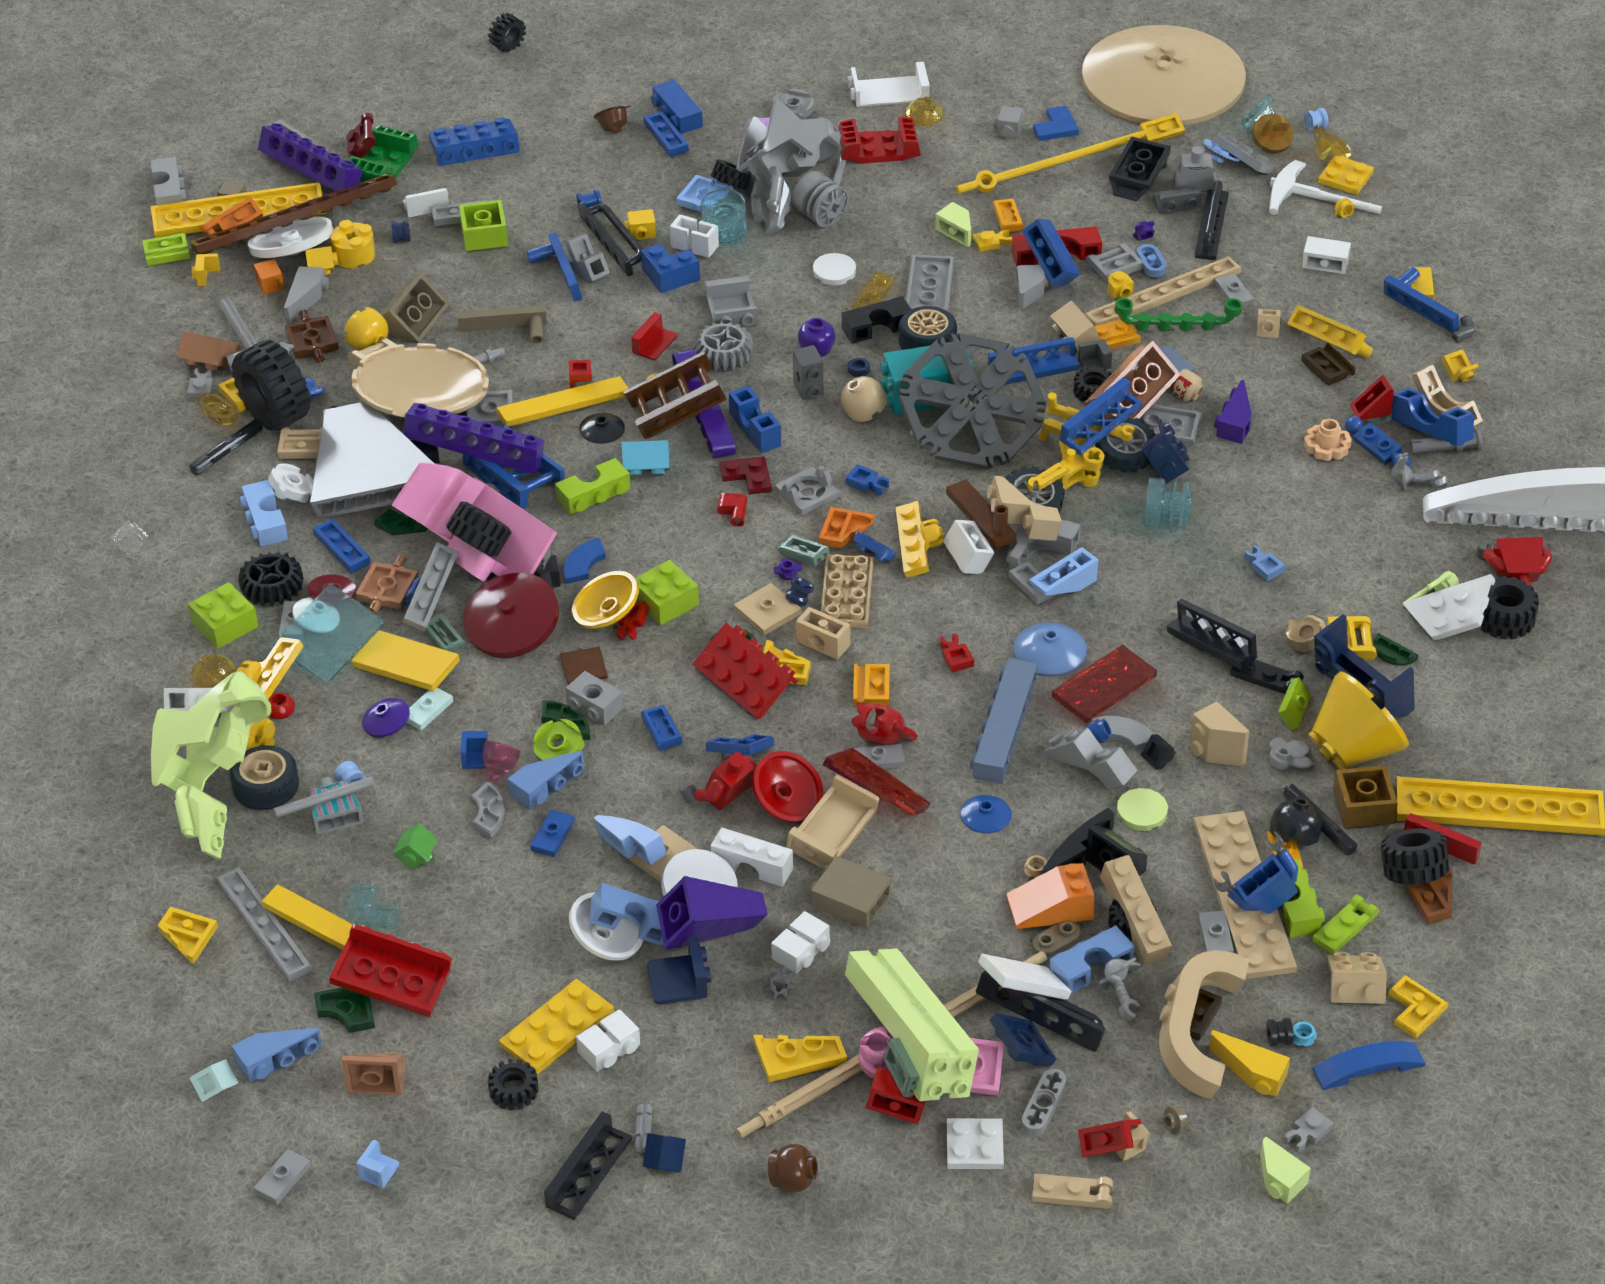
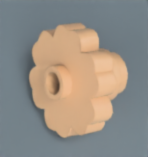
[1304,419,1352,461]

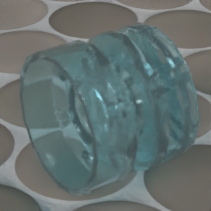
[701,189,748,246]
[1144,478,1192,530]

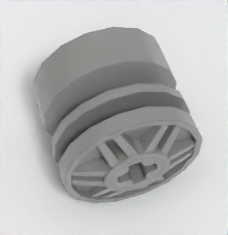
[791,171,849,227]

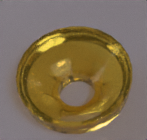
[906,97,943,126]
[191,654,236,688]

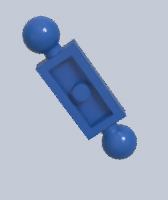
[1345,416,1411,467]

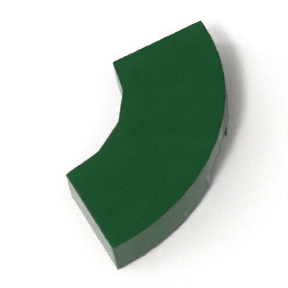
[541,700,591,740]

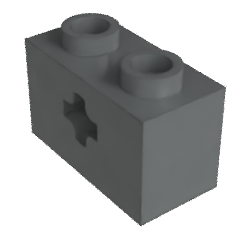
[793,345,824,400]

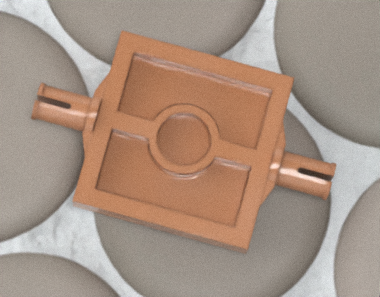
[356,554,419,616]

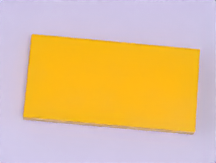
[351,630,460,691]

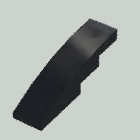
[1042,808,1114,874]

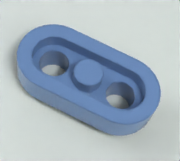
[1137,244,1166,278]

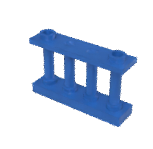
[463,425,565,509]

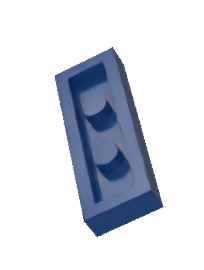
[644,111,689,157]
[313,518,371,573]

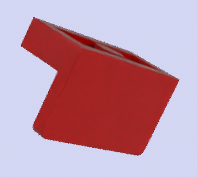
[631,312,677,361]
[1078,1119,1142,1157]

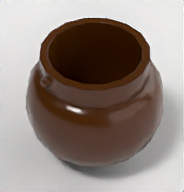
[768,1144,818,1192]

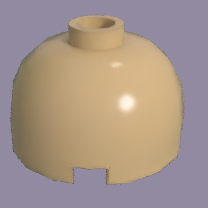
[841,376,887,422]

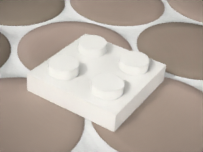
[947,1118,1004,1169]

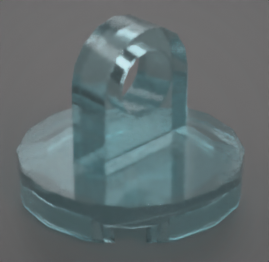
[1241,94,1276,129]

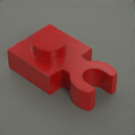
[617,602,649,640]
[940,633,974,673]

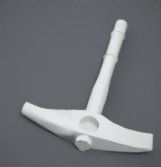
[1269,160,1382,215]

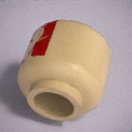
[1170,369,1204,402]

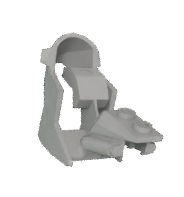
[736,99,842,236]

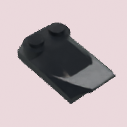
[1109,137,1171,202]

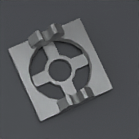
[775,466,840,515]

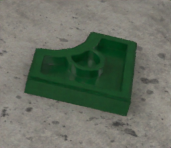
[314,988,375,1033]

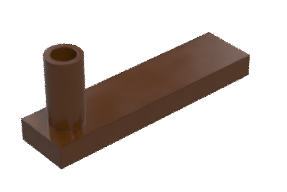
[946,479,1017,549]

